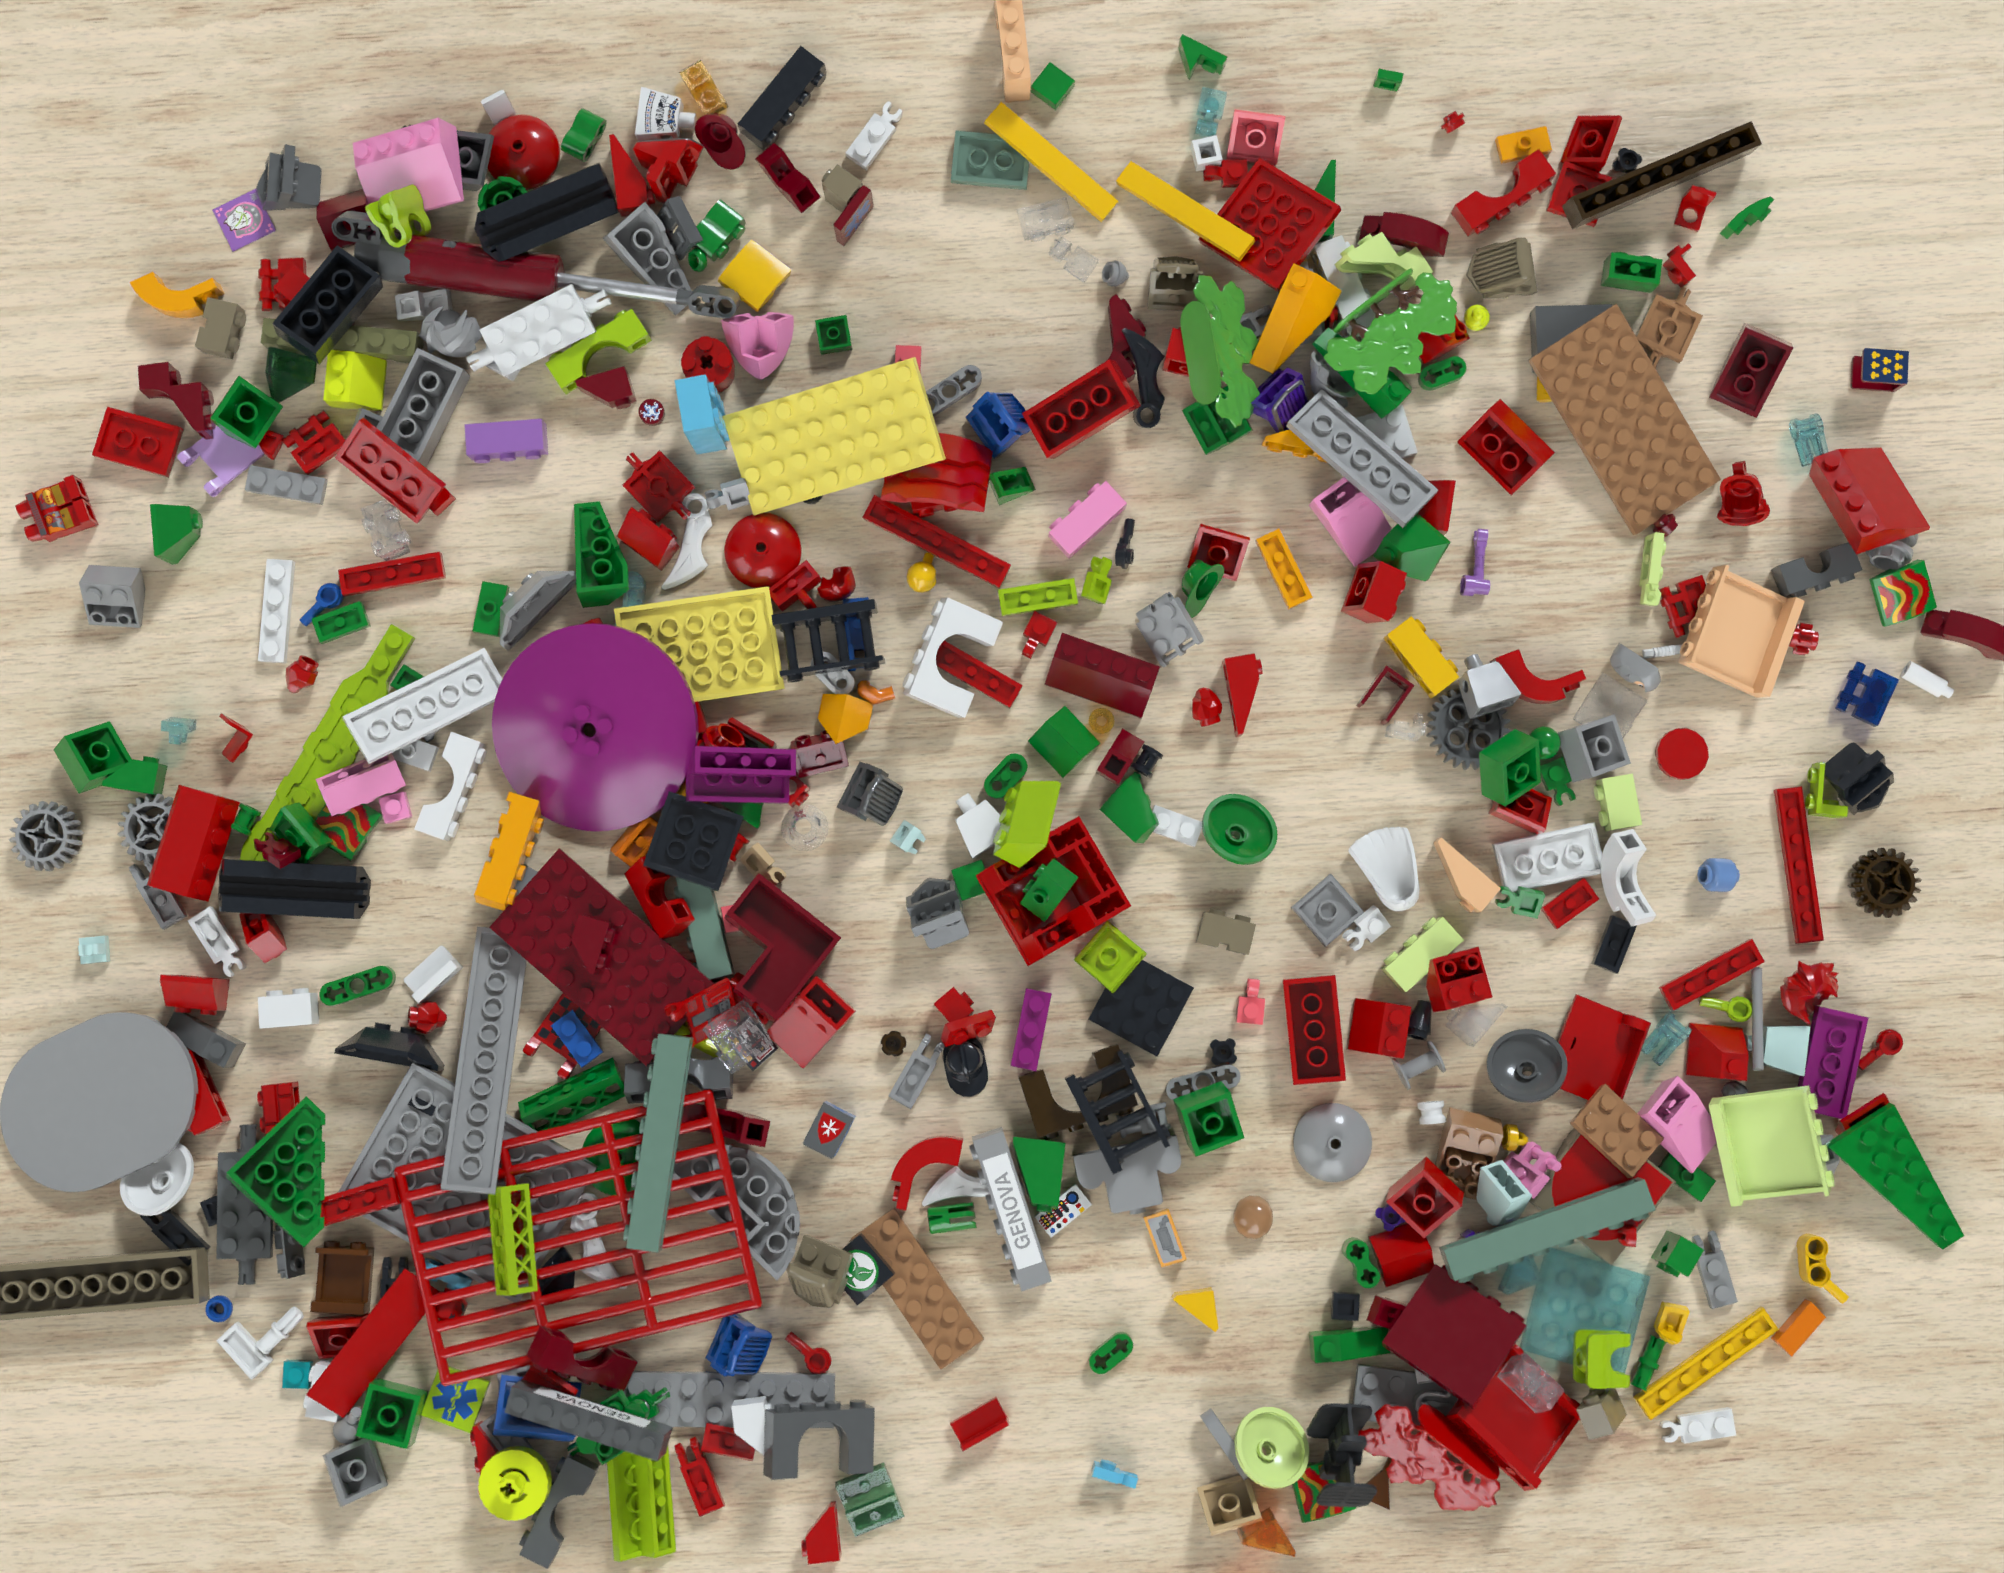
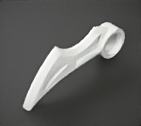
[662,493,713,590]
[922,1166,1025,1206]
[570,1192,628,1289]

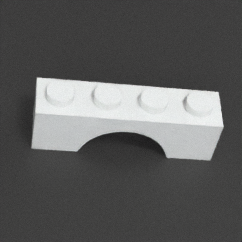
[414,732,487,841]

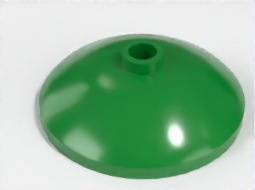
[1202,794,1278,865]
[582,1119,642,1196]

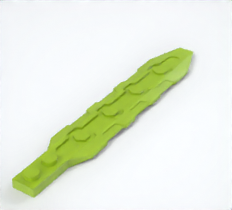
[240,624,415,863]

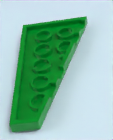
[1824,1103,1964,1250]

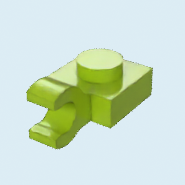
[1081,556,1112,604]

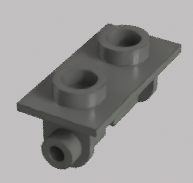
[273,1225,305,1279]

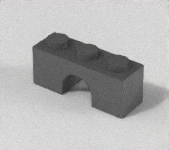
[1771,542,1862,598]

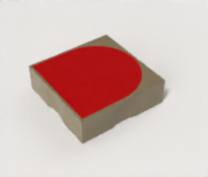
[1529,1128,1676,1265]

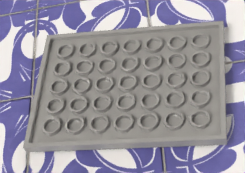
[338,1062,598,1303]

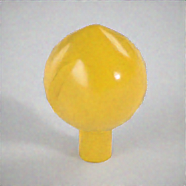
[906,553,936,593]

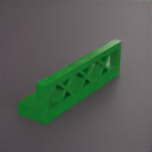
[518,1057,625,1131]

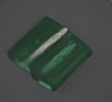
[835,1462,905,1537]

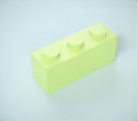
[1381,917,1464,992]

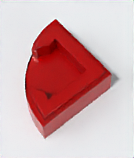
[259,430,284,460]

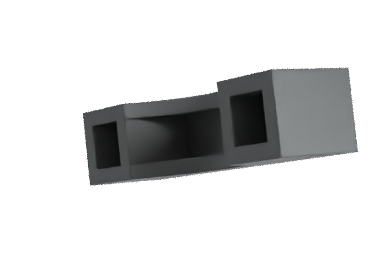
[624,1057,733,1104]
[519,1454,600,1569]

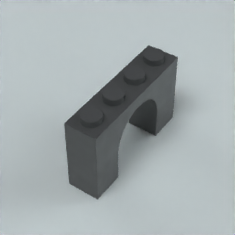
[763,1399,875,1480]

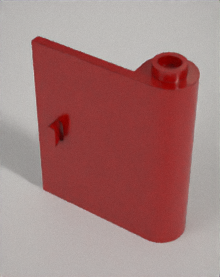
[1557,994,1651,1100]

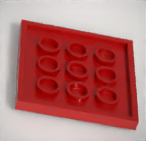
[1198,158,1341,293]

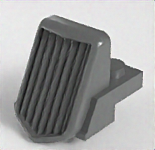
[256,144,321,211]
[837,762,903,826]
[906,878,969,949]

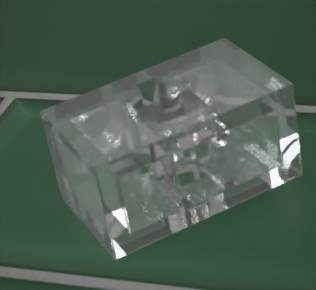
[1497,1353,1565,1413]

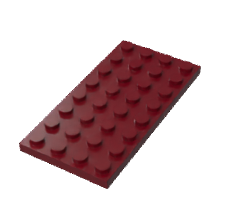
[489,848,715,1066]

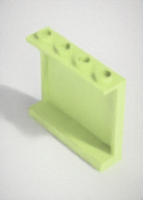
[1709,1086,1835,1207]

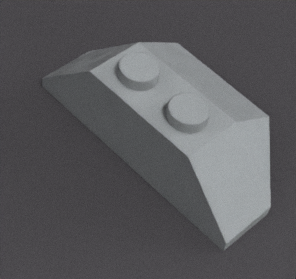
[500,571,576,651]

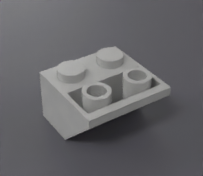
[79,565,145,628]

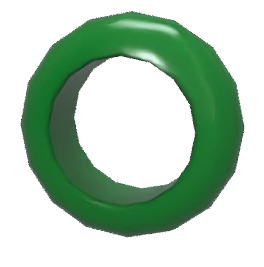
[688,248,707,272]

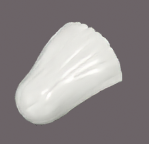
[1348,827,1420,911]

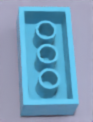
[675,375,730,455]

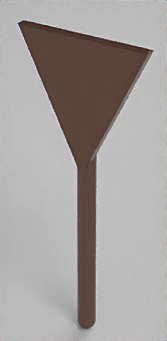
[1366,1457,1391,1510]

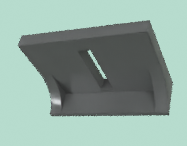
[657,196,703,261]

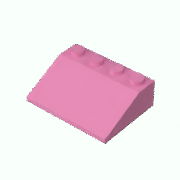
[353,117,464,212]

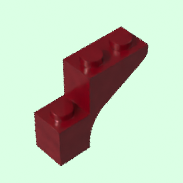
[1108,294,1146,383]
[138,362,216,440]

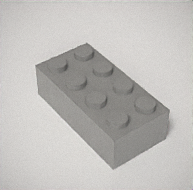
[377,348,470,467]

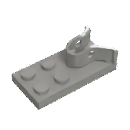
[1352,1364,1458,1426]

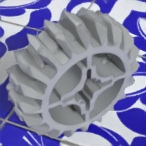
[118,794,174,863]
[9,801,83,871]

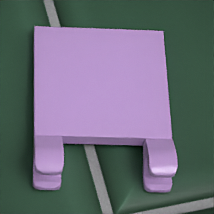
[177,426,265,497]

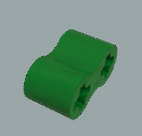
[561,108,607,162]
[1342,1237,1380,1289]

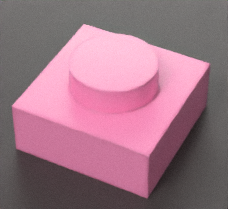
[378,791,412,824]

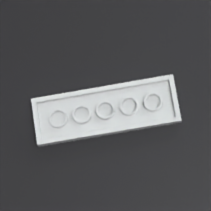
[343,648,502,764]

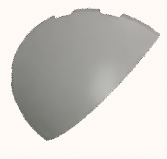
[673,1145,800,1280]

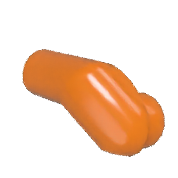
[857,680,895,704]

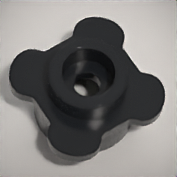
[1612,148,1642,174]
[1210,1038,1237,1065]

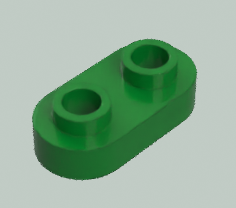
[984,753,1028,799]

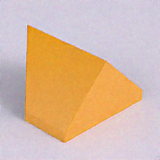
[818,694,873,744]

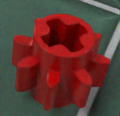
[1789,622,1819,656]

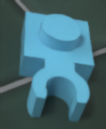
[1091,1459,1138,1488]

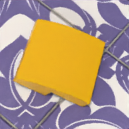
[717,239,791,312]

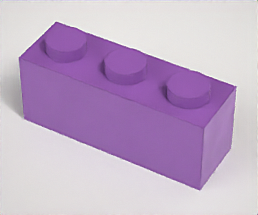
[465,419,548,463]

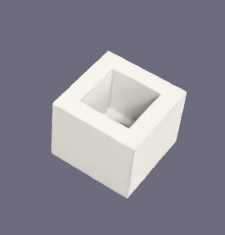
[1190,135,1223,172]

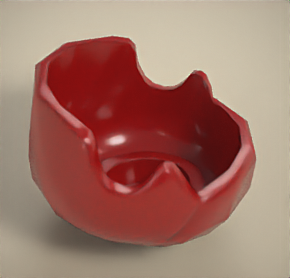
[817,566,856,602]

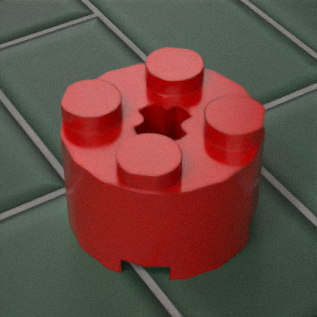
[681,336,735,393]

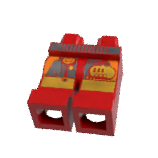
[15,474,98,542]

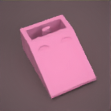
[1309,477,1392,567]
[1637,1076,1717,1173]

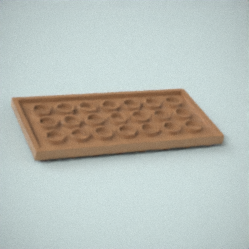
[1528,304,1721,535]

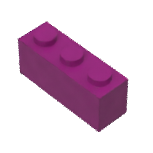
[1011,988,1052,1071]

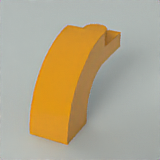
[130,272,224,318]

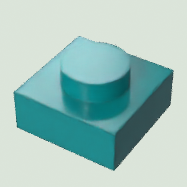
[282,1360,313,1389]

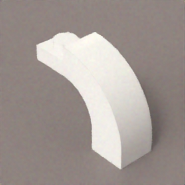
[1601,829,1656,926]

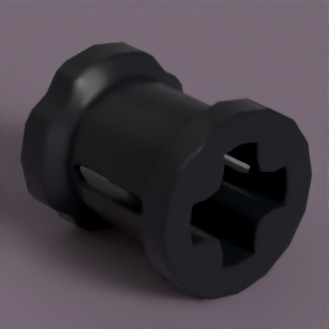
[1131,744,1163,778]

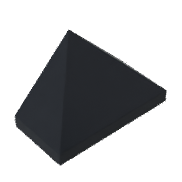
[538,1246,575,1296]

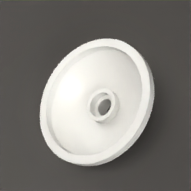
[120,1143,194,1216]

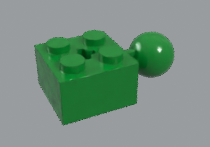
[1479,726,1561,806]

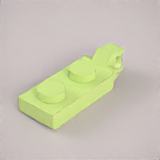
[1639,532,1666,606]

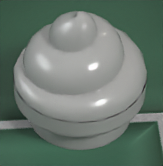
[1102,260,1129,287]

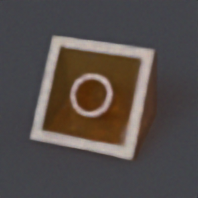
[1237,1507,1296,1557]

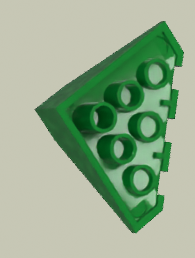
[226,1096,325,1247]

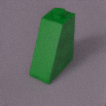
[1012,1137,1066,1213]

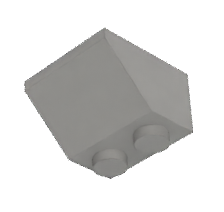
[1558,714,1631,782]

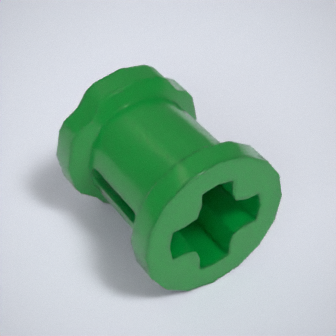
[231,803,262,836]

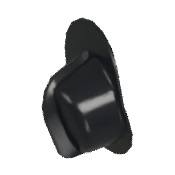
[943,1038,988,1097]

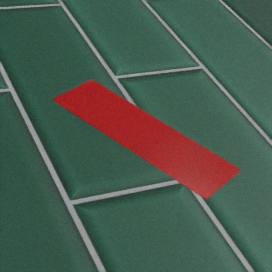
[306,1269,440,1418]

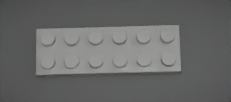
[1286,389,1438,528]

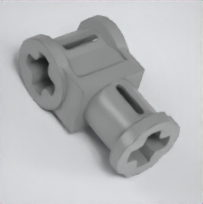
[1116,1102,1172,1138]

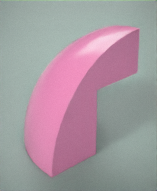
[721,312,794,380]

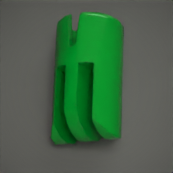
[927,1202,977,1234]

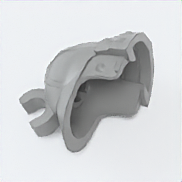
[1310,348,1357,408]

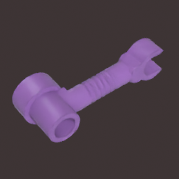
[1460,529,1490,596]

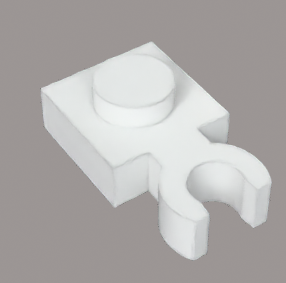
[1342,905,1391,951]

